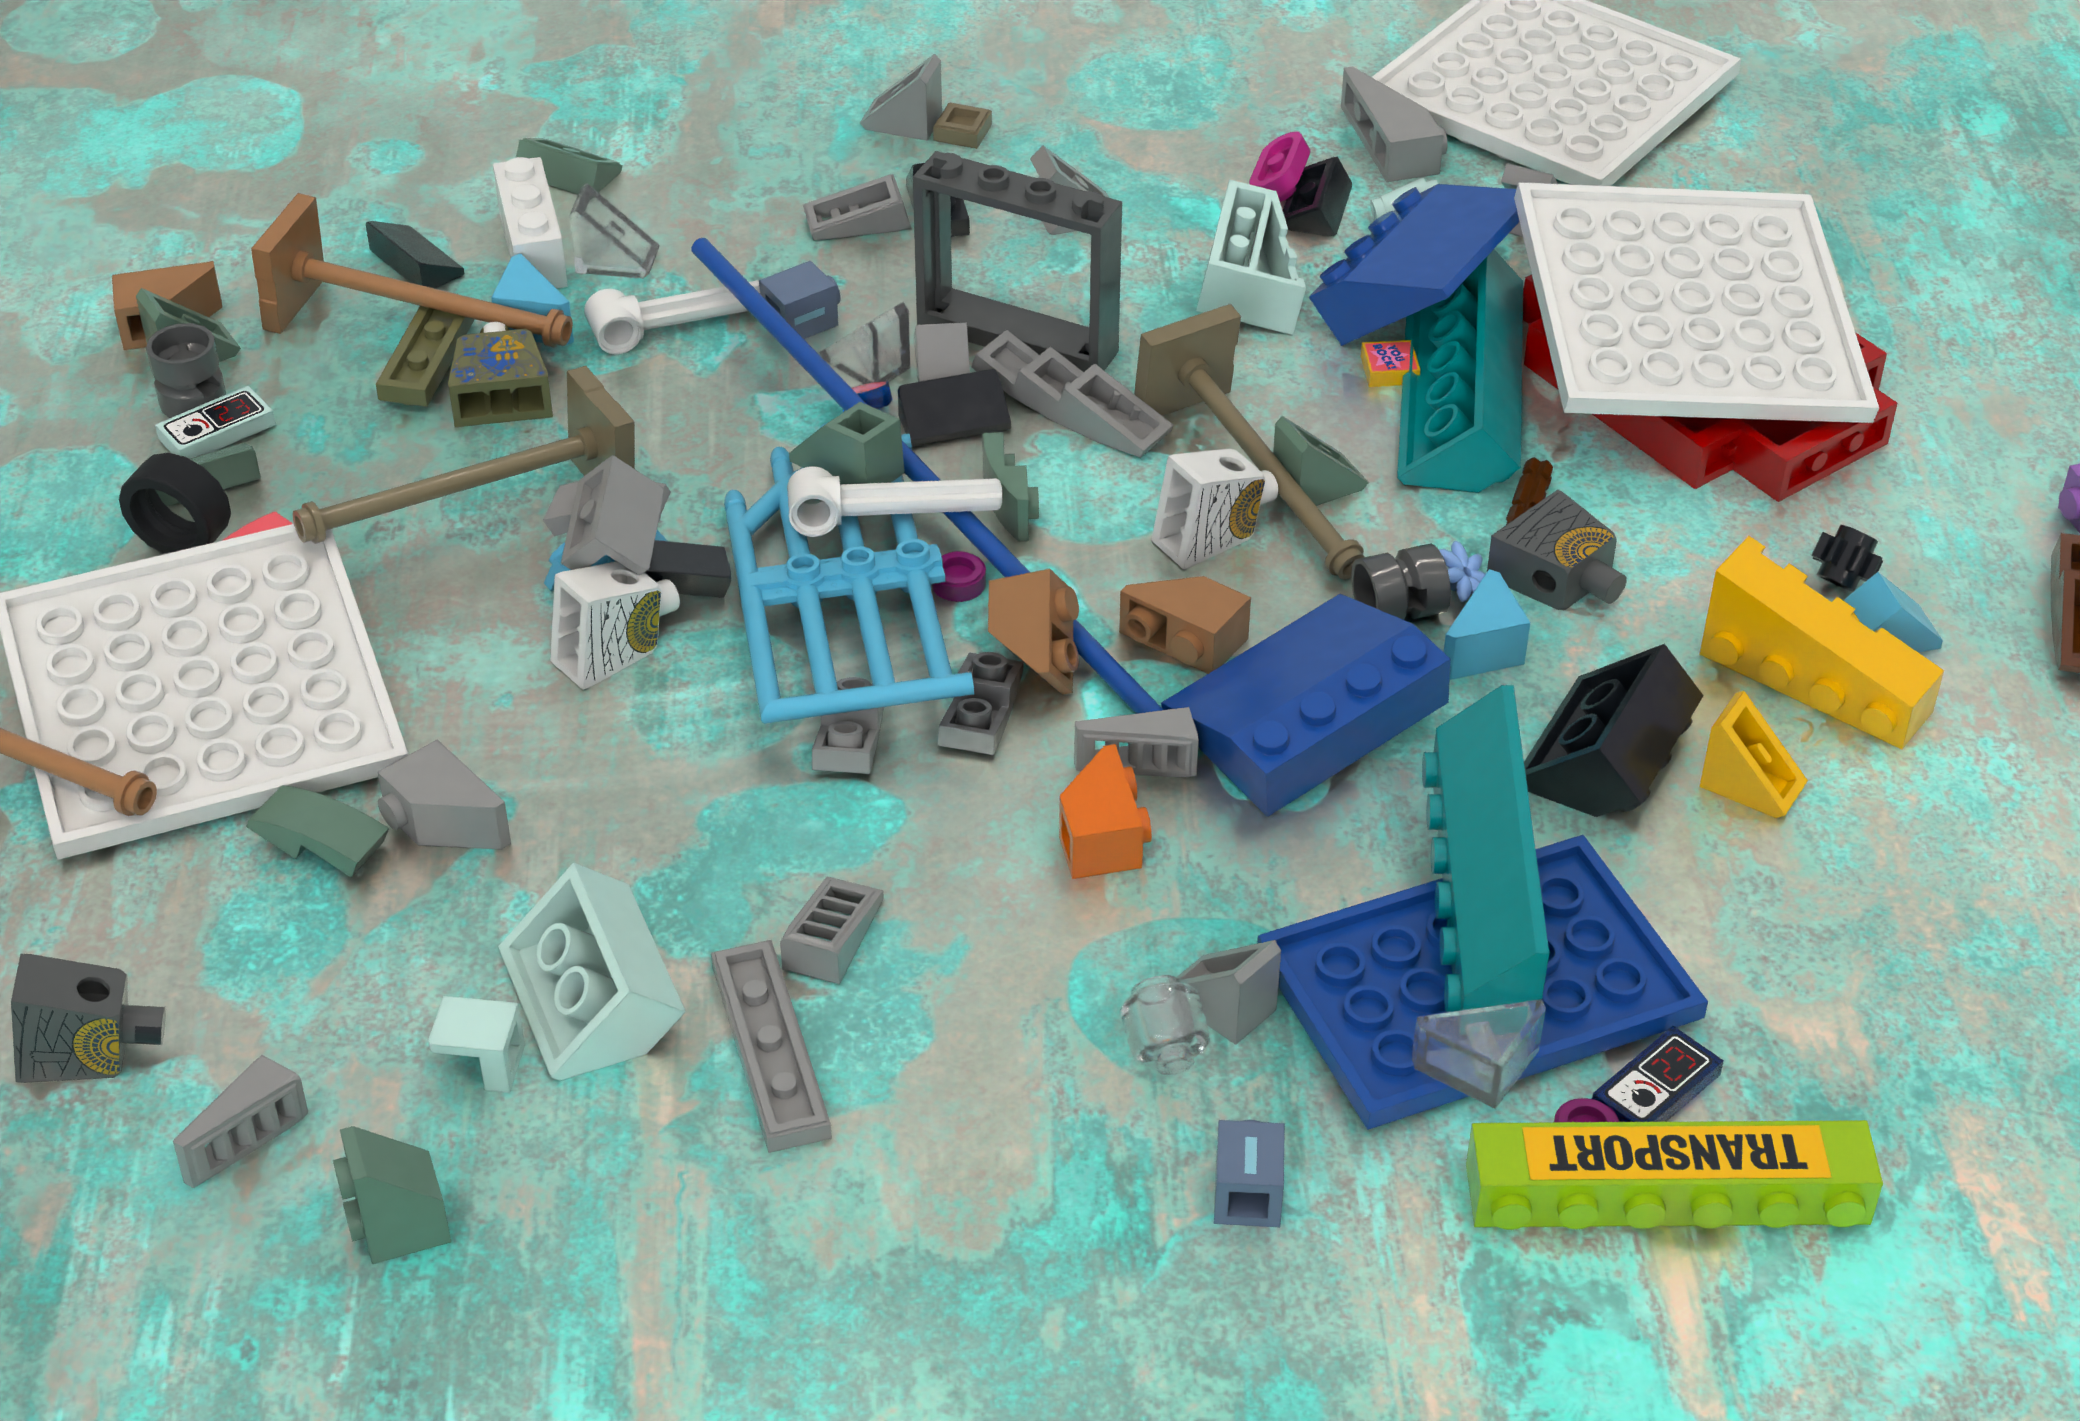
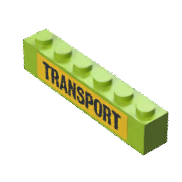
[1466,1120,1883,1230]

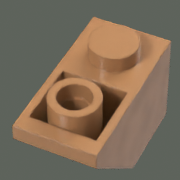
[112,261,223,350]
[988,569,1079,695]
[1119,576,1251,674]

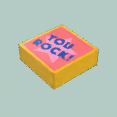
[1360,340,1421,387]

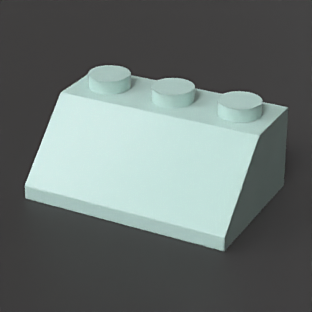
[498,862,686,1081]

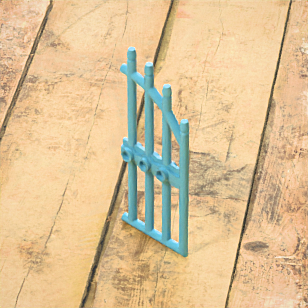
[724,408,974,724]

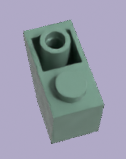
[789,402,904,485]
[333,1126,451,1264]

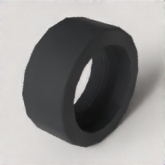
[119,453,231,554]

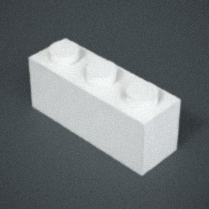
[493,157,568,289]

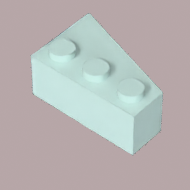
[1196,179,1306,335]

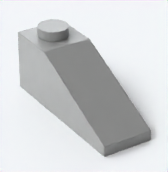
[1341,66,1448,182]

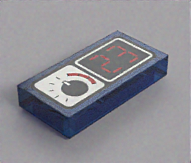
[1592,1026,1724,1122]

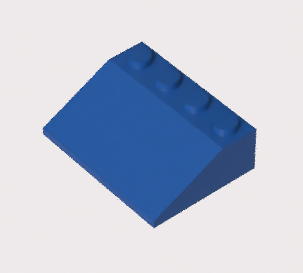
[1309,184,1520,346]
[1161,594,1451,817]

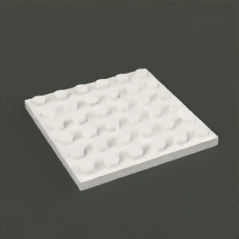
[1372,0,1741,186]
[1514,182,1879,423]
[0,524,408,860]

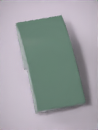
[982,432,1039,541]
[246,785,389,877]

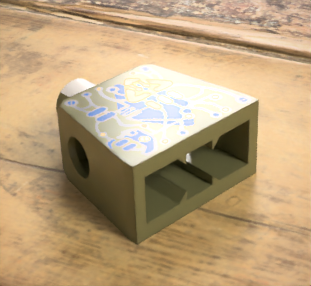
[448,322,553,427]

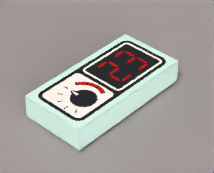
[155,386,276,459]

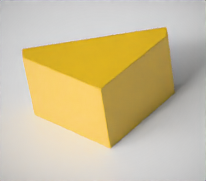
[1699,690,1808,818]

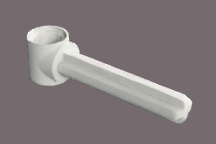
[584,280,760,355]
[787,467,1002,537]

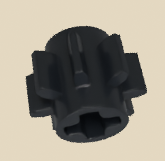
[1811,525,1883,592]

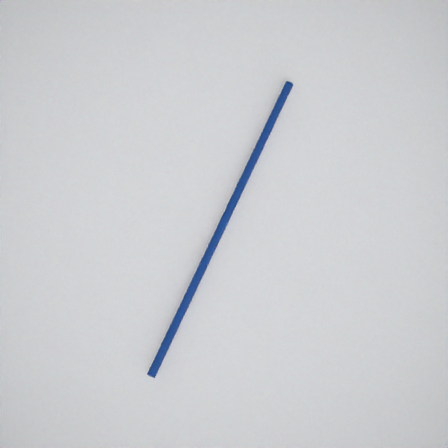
[691,238,1164,714]

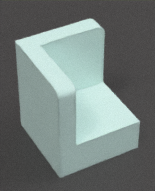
[428,996,525,1093]

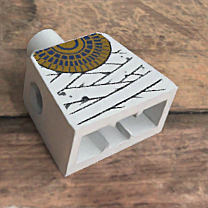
[1151,448,1278,569]
[550,561,680,690]

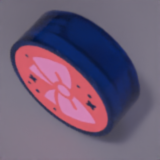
[842,381,893,412]

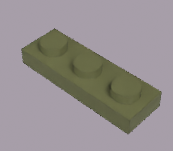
[376,306,475,407]

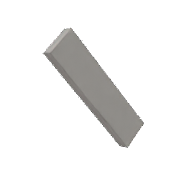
[711,940,832,1153]

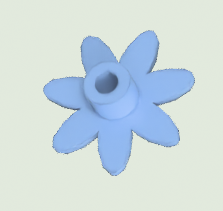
[1439,541,1486,602]

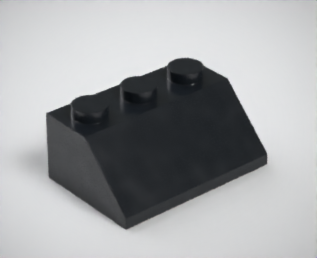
[1524,643,1704,817]

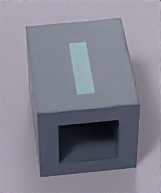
[759,261,841,339]
[1214,1120,1285,1228]

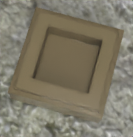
[933,102,992,149]

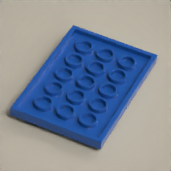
[1257,835,1708,1130]

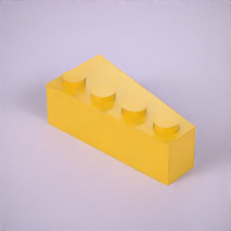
[1699,536,1944,749]

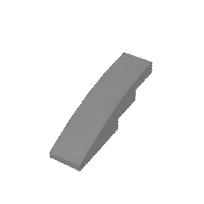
[971,330,1174,458]

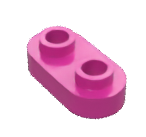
[1249,132,1311,202]

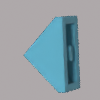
[491,253,574,346]
[1444,569,1530,680]
[1843,572,1943,652]

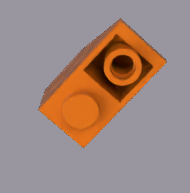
[1059,744,1152,879]

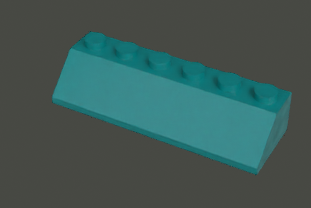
[1397,249,1523,493]
[1422,685,1549,1040]

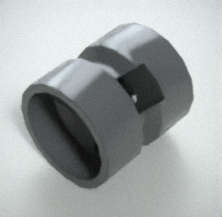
[146,323,226,418]
[1351,543,1451,620]

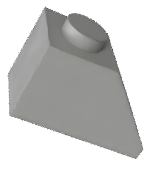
[378,739,511,849]

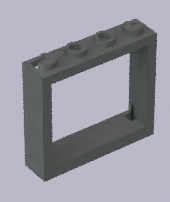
[913,151,1122,372]

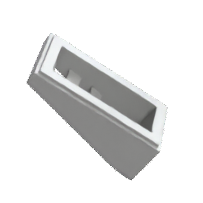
[803,174,911,241]
[1074,707,1198,777]
[780,876,884,984]
[173,1055,308,1188]

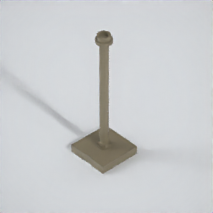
[1134,304,1365,580]
[293,366,635,544]

